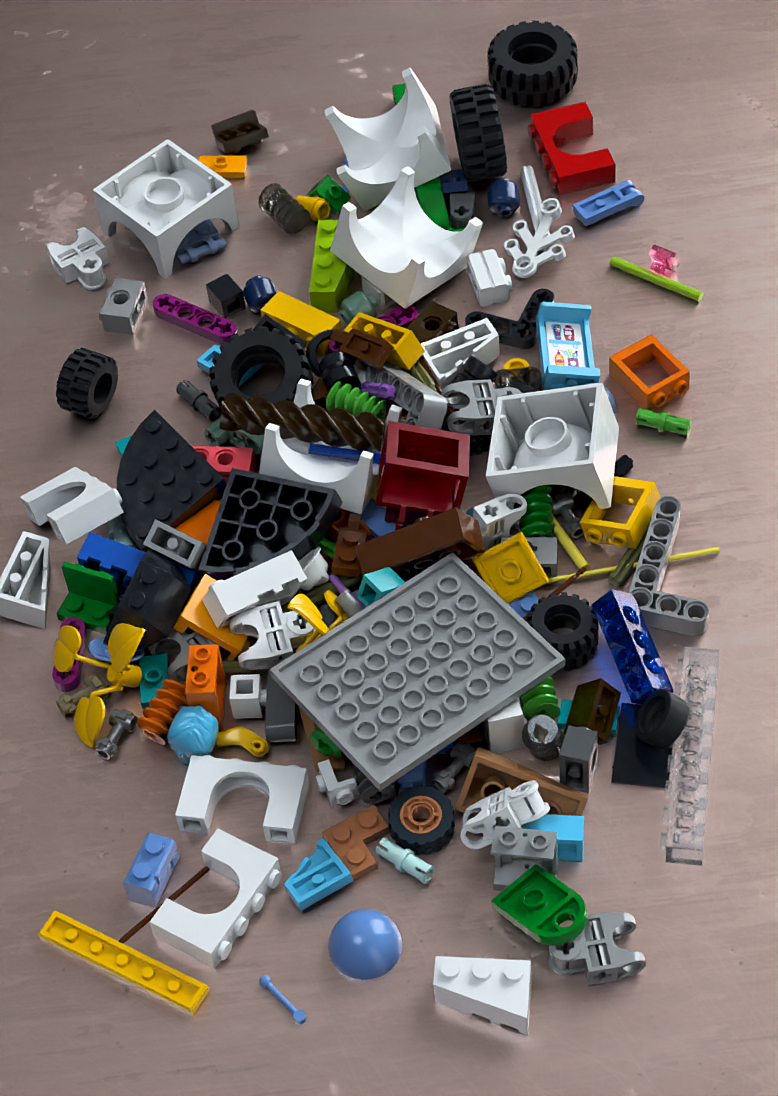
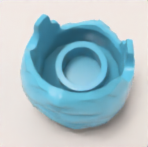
[167,706,219,764]

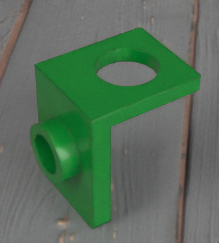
[306,175,351,214]

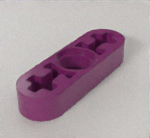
[52,617,87,692]

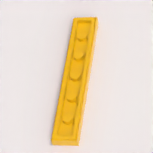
[38,910,210,1016]

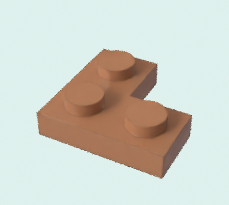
[322,805,389,881]

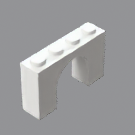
[20,467,124,545]
[175,755,309,845]
[150,828,282,968]

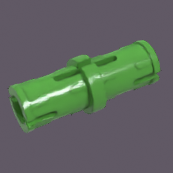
[635,407,692,436]

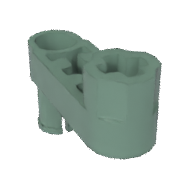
[203,417,264,455]

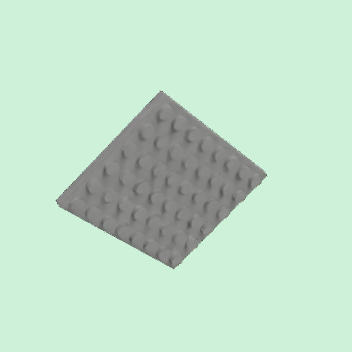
[270,552,565,791]

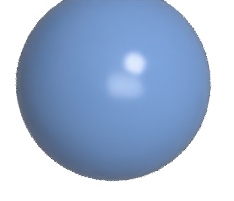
[328,909,402,980]

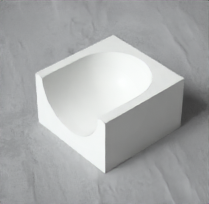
[486,383,619,510]

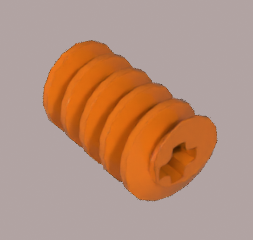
[136,679,188,745]

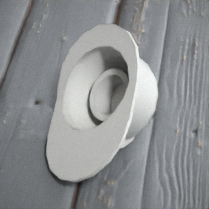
[298,547,329,591]

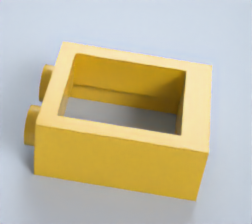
[580,476,660,549]

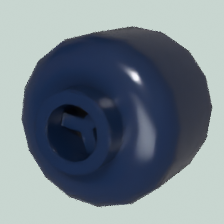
[487,178,520,217]
[243,276,277,313]

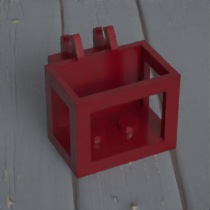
[375,421,470,531]

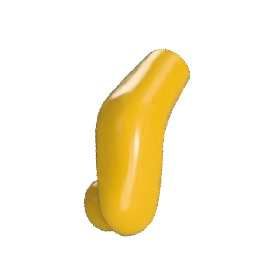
[217,726,269,757]

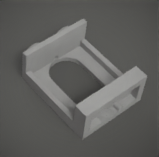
[491,826,558,891]

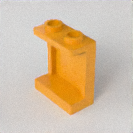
[173,574,251,661]

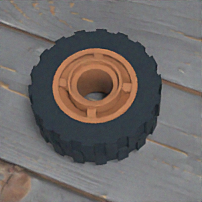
[388,785,455,855]

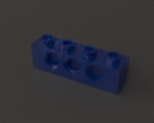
[591,589,674,705]

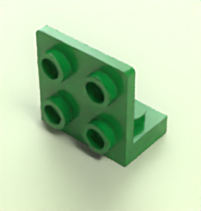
[56,562,120,634]

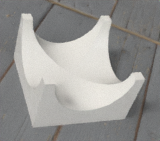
[325,68,451,212]
[93,139,239,279]
[330,166,483,309]
[259,379,403,514]

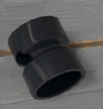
[318,352,361,393]
[451,355,499,391]

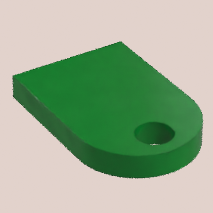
[491,864,588,945]

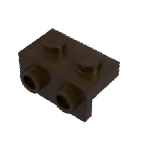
[211,110,269,154]

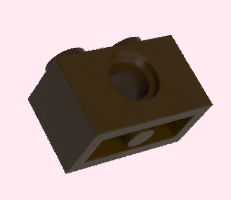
[406,301,459,344]

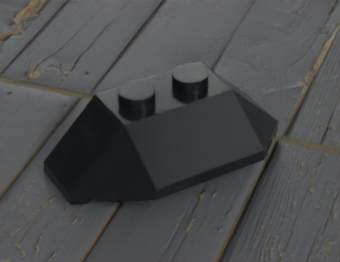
[103,548,191,652]

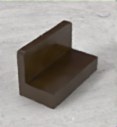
[563,678,621,745]

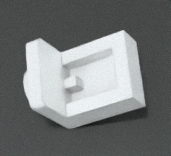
[315,759,359,807]

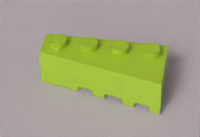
[309,220,355,313]

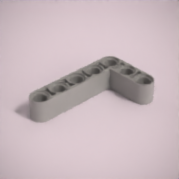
[365,364,447,430]
[627,496,709,636]

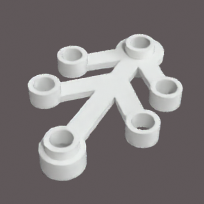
[504,198,575,278]

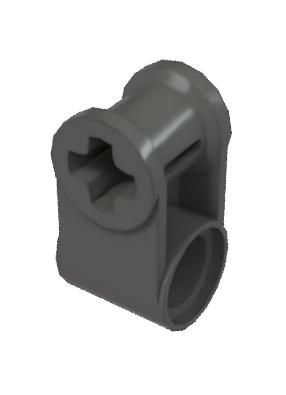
[450,193,476,229]

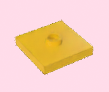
[472,532,549,604]

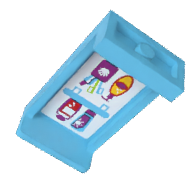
[536,302,600,390]

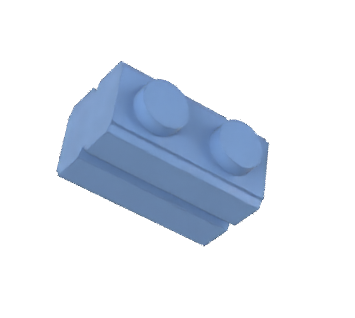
[123,833,179,908]

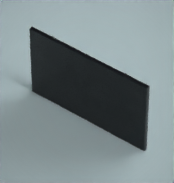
[611,703,673,788]

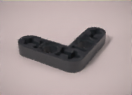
[465,289,555,349]

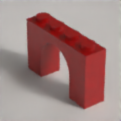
[528,101,616,195]

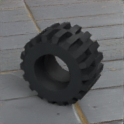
[56,348,118,419]
[527,592,599,670]

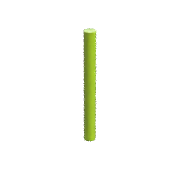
[610,256,703,302]

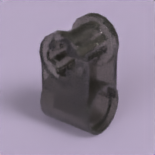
[493,366,543,395]

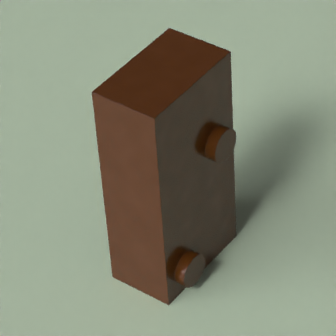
[356,507,486,582]

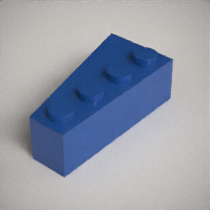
[77,532,199,612]

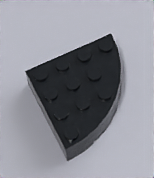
[117,409,227,552]
[198,468,343,581]

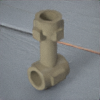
[56,673,110,716]

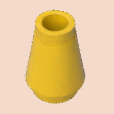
[294,195,330,222]

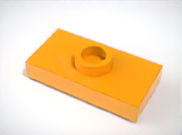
[198,155,247,178]

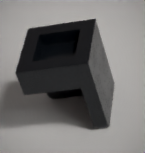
[206,274,246,318]

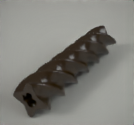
[219,392,387,452]

